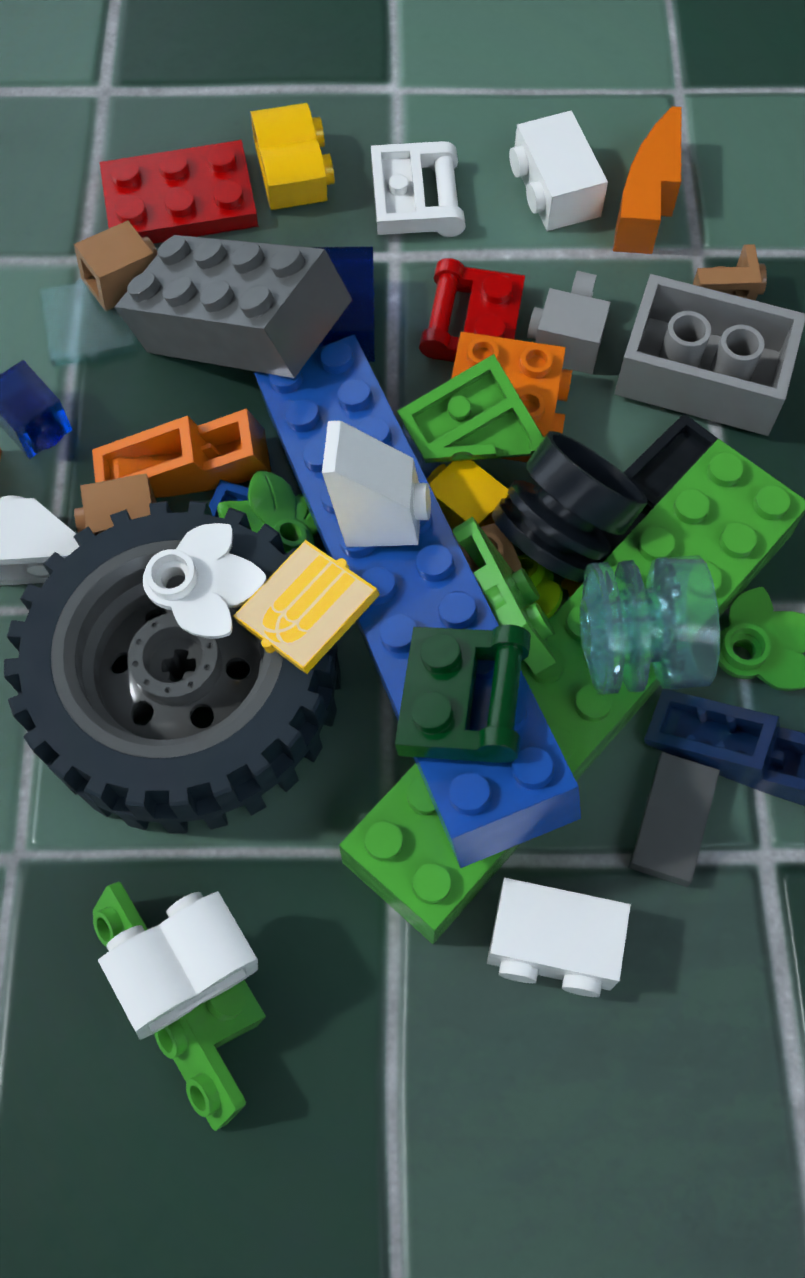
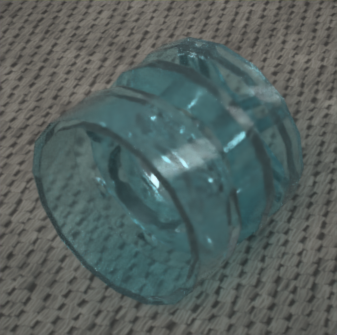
[579,555,720,695]

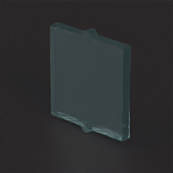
[40,279,136,366]

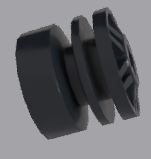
[491,431,647,583]

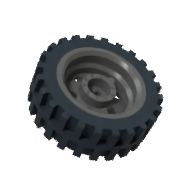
[4,501,341,833]

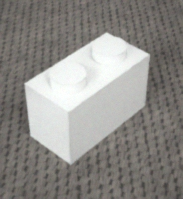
[509,110,608,231]
[487,877,631,997]

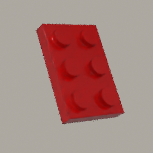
[99,140,259,244]

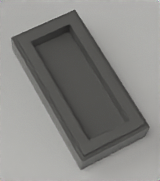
[628,752,720,887]

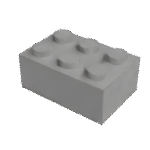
[614,274,805,436]

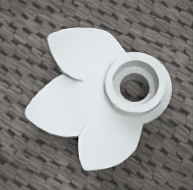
[143,523,267,639]

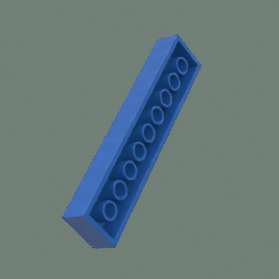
[254,334,581,868]

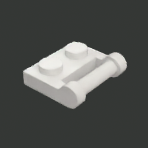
[371,141,466,237]

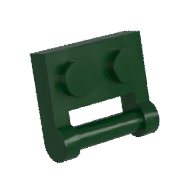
[395,625,531,763]

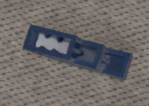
[644,688,805,806]

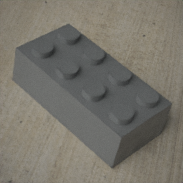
[114,235,352,378]

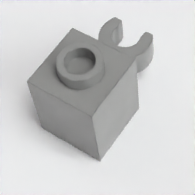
[527,271,611,374]

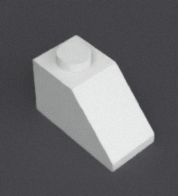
[322,421,431,547]
[0,495,79,586]

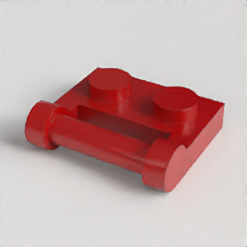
[419,258,525,362]

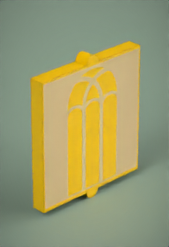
[233,540,380,674]

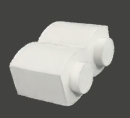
[98,891,258,1040]

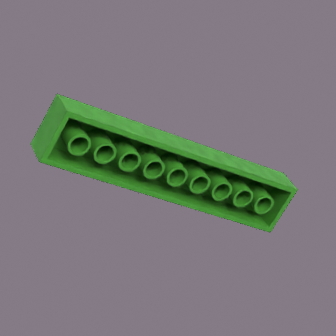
[339,438,805,944]

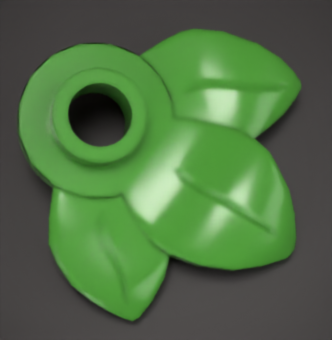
[217,470,318,553]
[714,587,805,691]

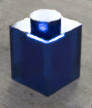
[0,360,73,459]

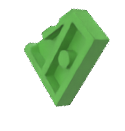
[397,354,544,463]
[452,517,556,674]

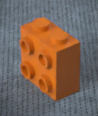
[451,332,572,462]

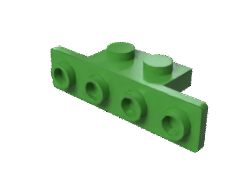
[93,881,266,1131]

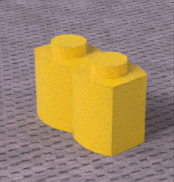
[250,103,335,210]

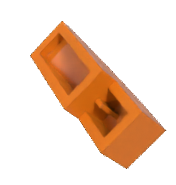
[613,106,682,254]
[92,408,271,498]

